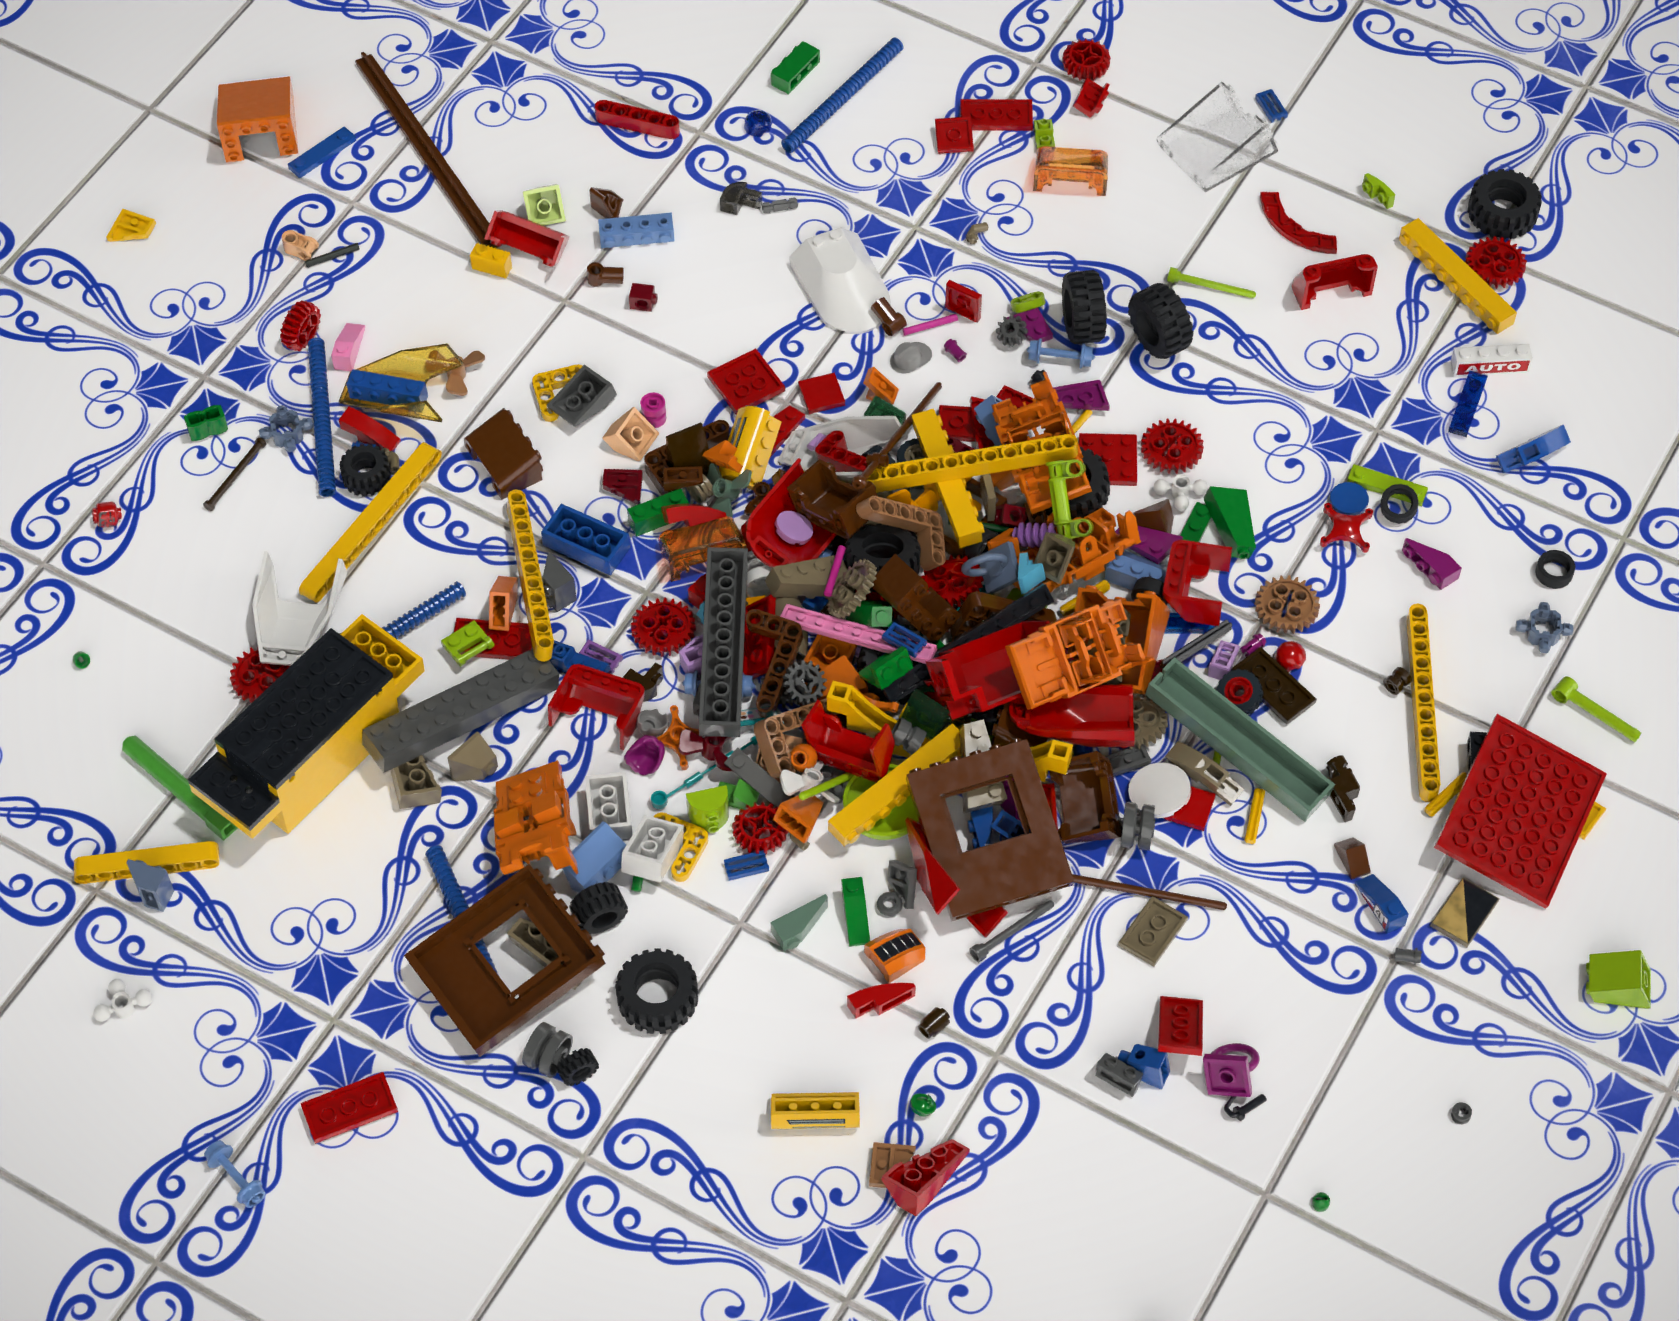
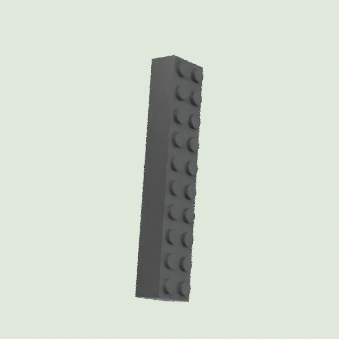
[699,547,748,737]
[362,649,560,773]

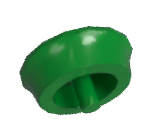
[910,1093,936,1117]

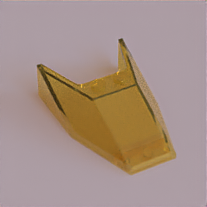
[339,343,464,423]

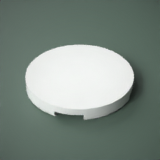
[1128,763,1191,818]

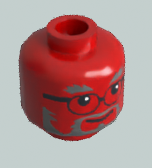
[92,501,122,528]

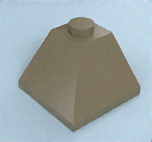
[1034,532,1075,584]
[447,732,498,781]

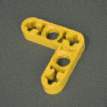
[532,364,582,422]
[653,812,709,882]

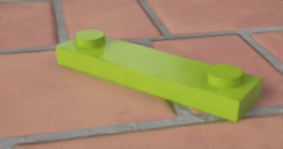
[1347,464,1428,507]

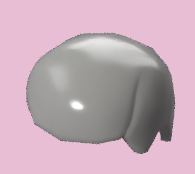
[636,709,669,737]

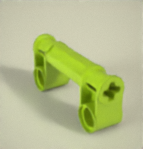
[1046,459,1094,539]

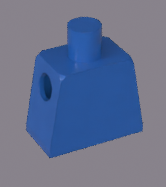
[1118,1044,1170,1090]

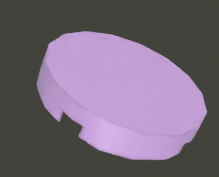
[774,511,813,545]

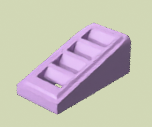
[1208,640,1240,680]

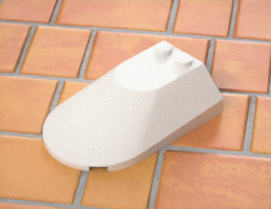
[789,227,891,334]

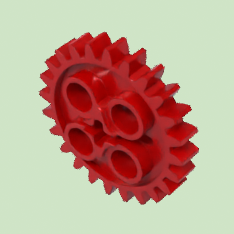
[1465,236,1527,289]
[1141,418,1204,474]
[920,555,984,607]
[631,597,696,657]
[230,647,290,703]

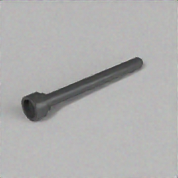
[969,900,1054,963]

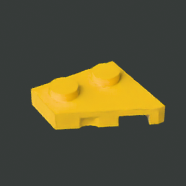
[106,208,156,242]

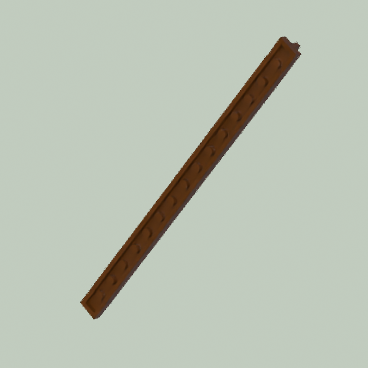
[355,52,502,248]

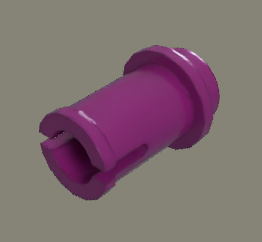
[944,339,967,363]
[1240,633,1266,657]

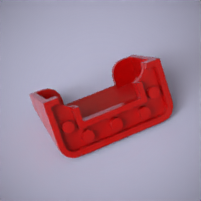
[1292,254,1378,310]

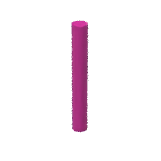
[903,314,958,336]
[824,545,846,597]

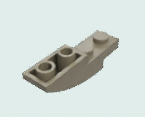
[1165,741,1245,806]

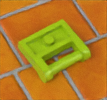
[441,620,495,667]

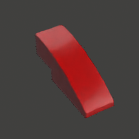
[339,406,401,451]
[661,504,727,527]
[847,983,916,1019]

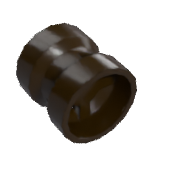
[1383,667,1412,695]

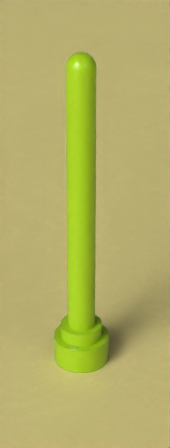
[1167,267,1256,298]
[799,772,854,800]

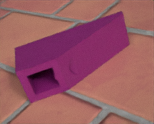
[1402,538,1462,590]

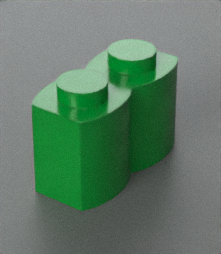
[184,405,228,441]

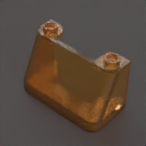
[1033,146,1109,196]
[658,516,746,582]

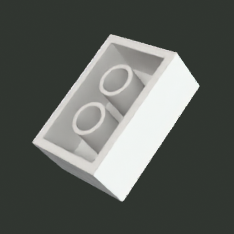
[585,772,633,839]
[621,815,684,883]

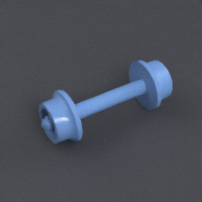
[1026,338,1096,369]
[682,670,756,699]
[204,1140,266,1208]

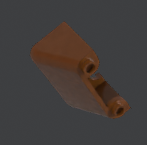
[1050,751,1122,844]

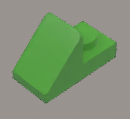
[718,779,760,810]

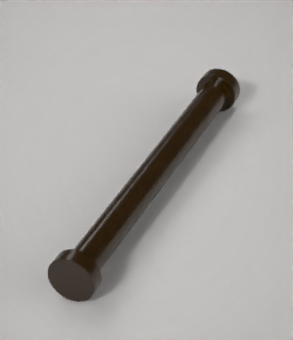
[203,437,267,511]

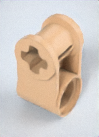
[282,230,319,261]

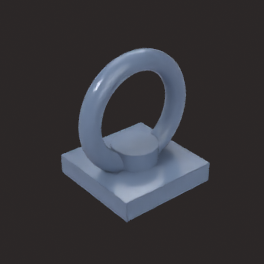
[961,542,1019,594]

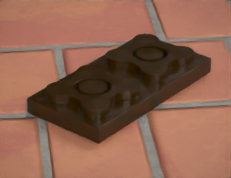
[1231,647,1317,725]

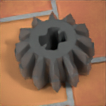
[996,314,1028,347]

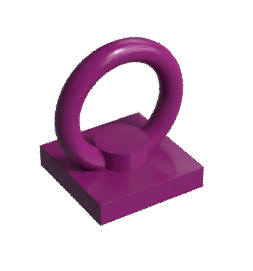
[1203,1043,1260,1097]

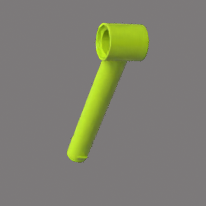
[1551,676,1642,742]

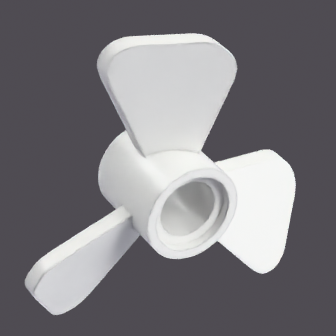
[780,760,840,803]

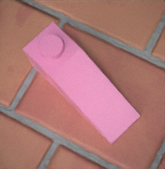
[331,323,366,371]

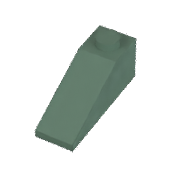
[770,894,828,952]

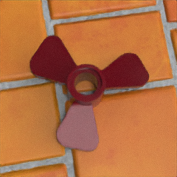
[679,729,732,771]

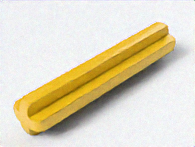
[1059,580,1110,617]
[1424,772,1467,817]
[1244,788,1265,844]

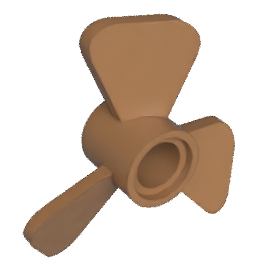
[425,349,485,396]

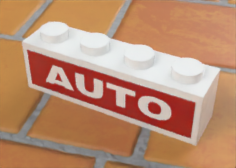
[1451,343,1533,377]

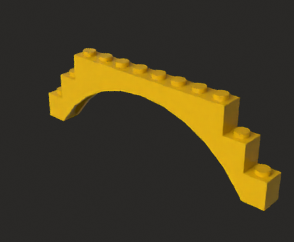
[827,680,1073,782]

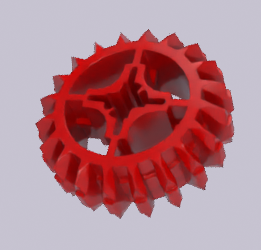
[1062,38,1111,81]
[280,300,321,351]
[732,801,788,855]

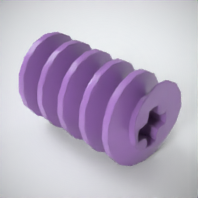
[1012,522,1056,548]

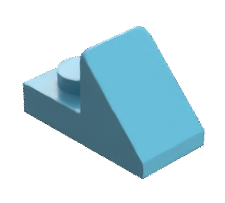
[1018,552,1046,594]

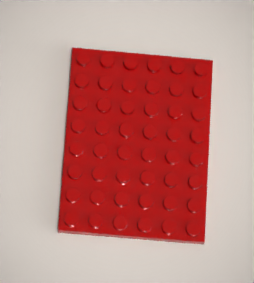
[1434,714,1607,909]

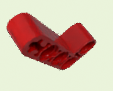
[815,431,868,472]

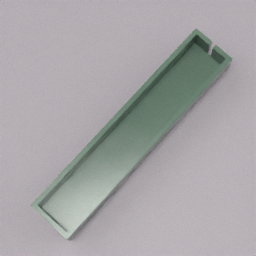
[1145,657,1335,822]

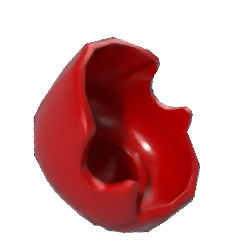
[1273,641,1306,672]

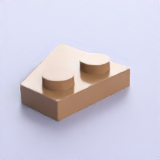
[869,1142,916,1188]

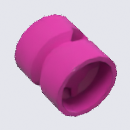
[640,392,667,428]

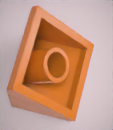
[804,634,857,670]

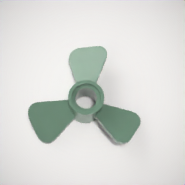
[707,463,752,522]

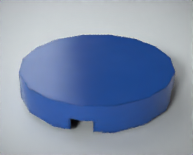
[1329,482,1369,515]

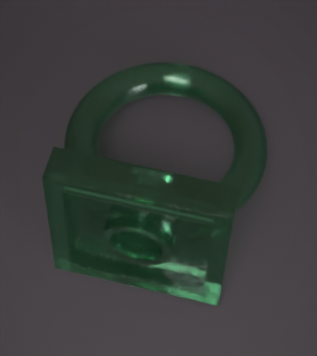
[902,685,952,740]

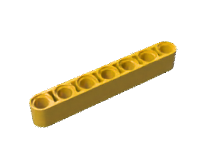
[74,841,219,884]

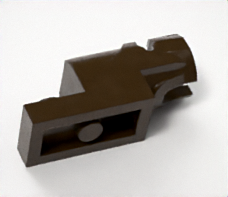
[1326,755,1360,822]

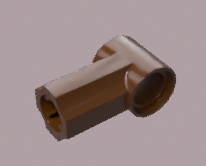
[587,262,624,287]
[870,297,907,336]

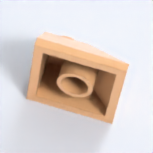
[602,407,659,461]

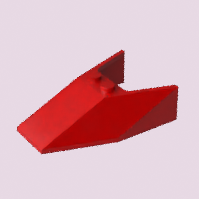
[905,817,1008,937]

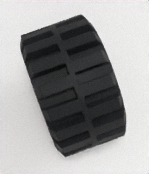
[339,444,391,497]
[569,882,628,934]

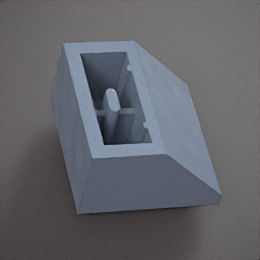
[126,859,174,912]

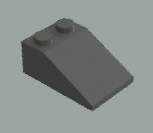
[547,364,617,427]

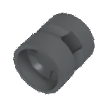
[891,717,927,754]

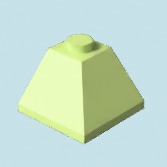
[523,184,566,226]

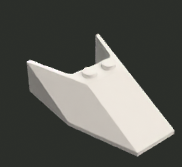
[778,416,908,485]
[252,551,347,666]

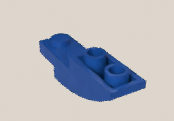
[1495,424,1571,473]
[532,640,611,674]
[967,806,993,849]

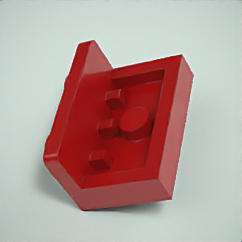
[1073,78,1110,118]

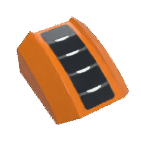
[864,929,925,983]

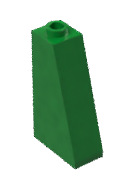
[1203,486,1256,559]

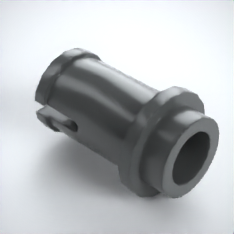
[1395,948,1422,965]

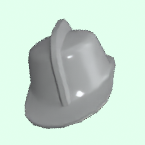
[890,342,932,374]

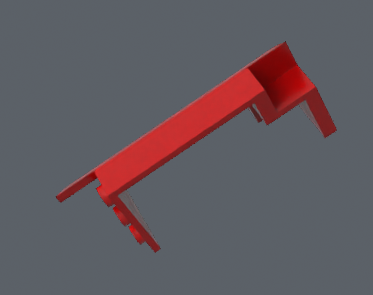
[924,621,1074,720]

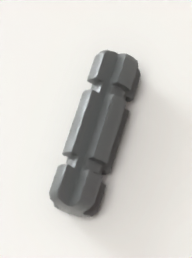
[762,197,798,214]

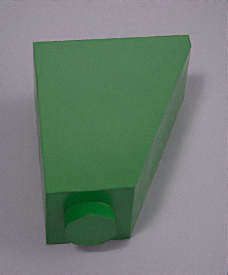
[846,600,892,627]

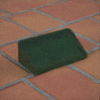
[864,396,906,425]

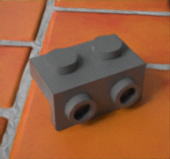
[1095,1053,1144,1097]

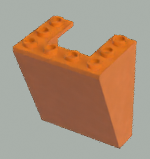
[217,76,298,162]
[1068,585,1170,695]

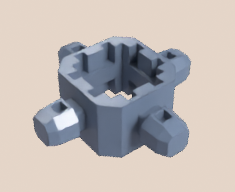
[259,405,314,452]
[1515,602,1573,653]

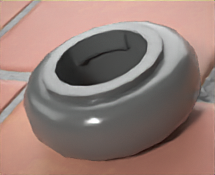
[877,892,903,916]

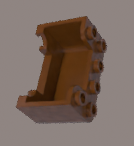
[787,459,877,539]
[872,554,961,641]

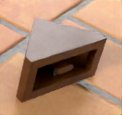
[1334,837,1371,880]

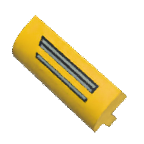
[719,406,781,490]
[771,1092,860,1129]

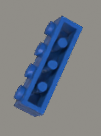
[346,369,428,411]

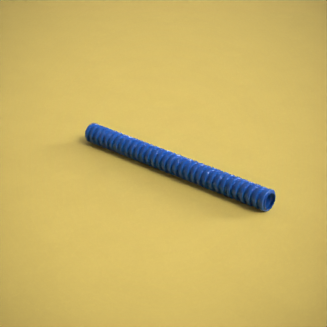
[781,37,904,153]
[308,338,336,497]
[382,581,466,639]
[425,845,500,977]

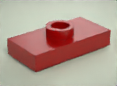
[996,385,1033,409]

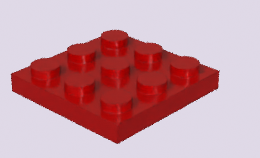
[707,348,786,415]
[1079,433,1137,486]

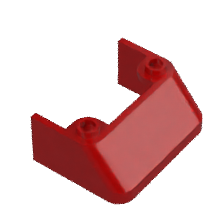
[484,210,570,267]
[1162,540,1232,626]
[548,664,645,751]
[801,700,895,783]

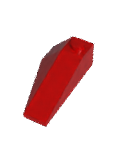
[881,1139,970,1216]

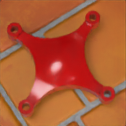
[1320,503,1373,553]

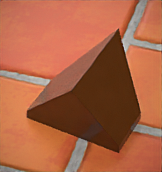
[589,187,624,219]
[1133,499,1174,534]

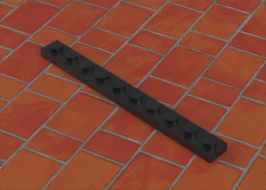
[882,584,1054,702]

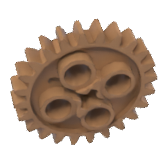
[1254,575,1320,634]

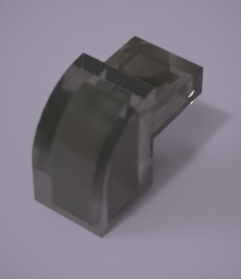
[720,182,762,215]

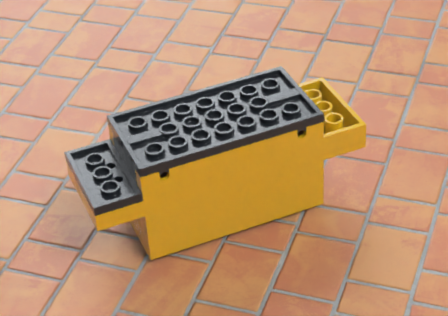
[188,614,425,839]

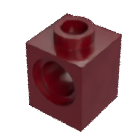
[629,283,658,312]
[994,504,1027,528]

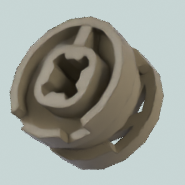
[686,474,714,504]

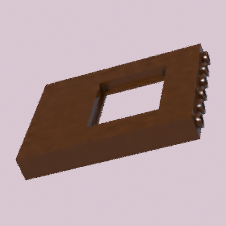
[906,738,1074,922]
[404,864,606,1057]

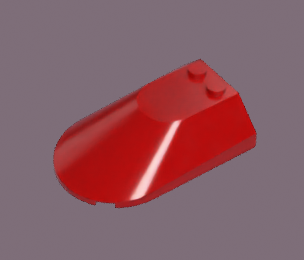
[746,458,837,568]
[1009,685,1135,748]

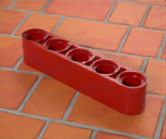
[594,100,680,140]

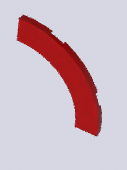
[1260,192,1337,254]

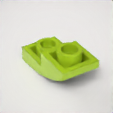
[1034,119,1055,153]
[1362,173,1395,209]

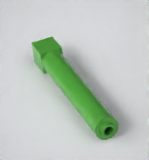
[122,735,238,841]

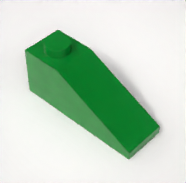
[841,877,870,947]

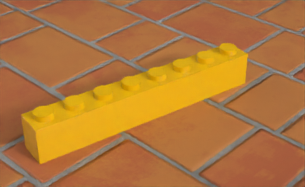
[1399,218,1517,334]
[911,408,985,548]
[828,723,960,847]

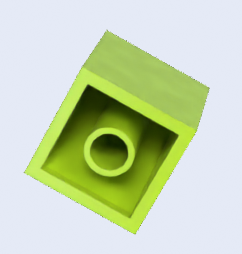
[1586,950,1651,1009]

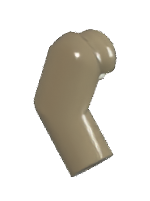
[966,222,989,244]
[382,448,400,473]

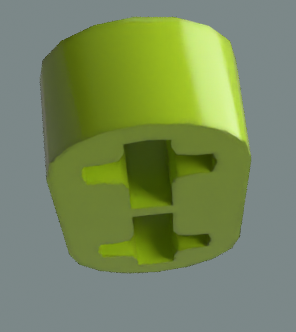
[1010,291,1046,313]

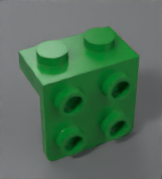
[859,646,913,690]

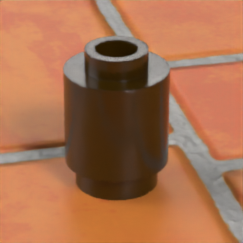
[918,1007,950,1039]

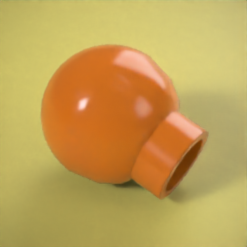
[790,744,817,772]

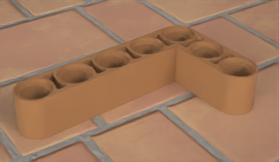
[856,496,946,571]
[754,698,839,778]

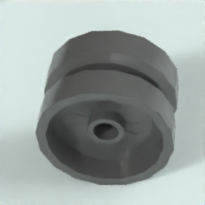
[1120,802,1155,851]
[522,1022,573,1078]

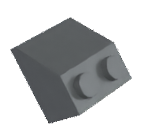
[543,552,577,612]

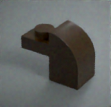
[622,662,663,702]

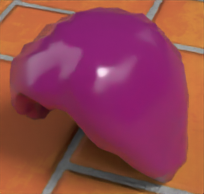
[624,735,665,776]

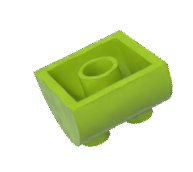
[686,785,729,833]

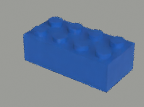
[541,503,631,576]

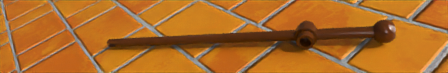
[852,382,942,491]
[1072,874,1227,910]

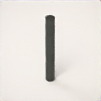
[305,243,360,268]

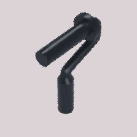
[1224,1094,1267,1121]

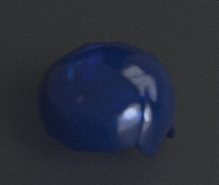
[744,110,773,137]

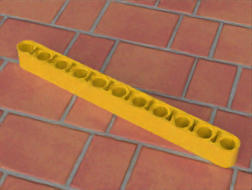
[867,434,1078,493]
[299,442,442,603]
[507,490,554,662]
[1406,603,1441,802]

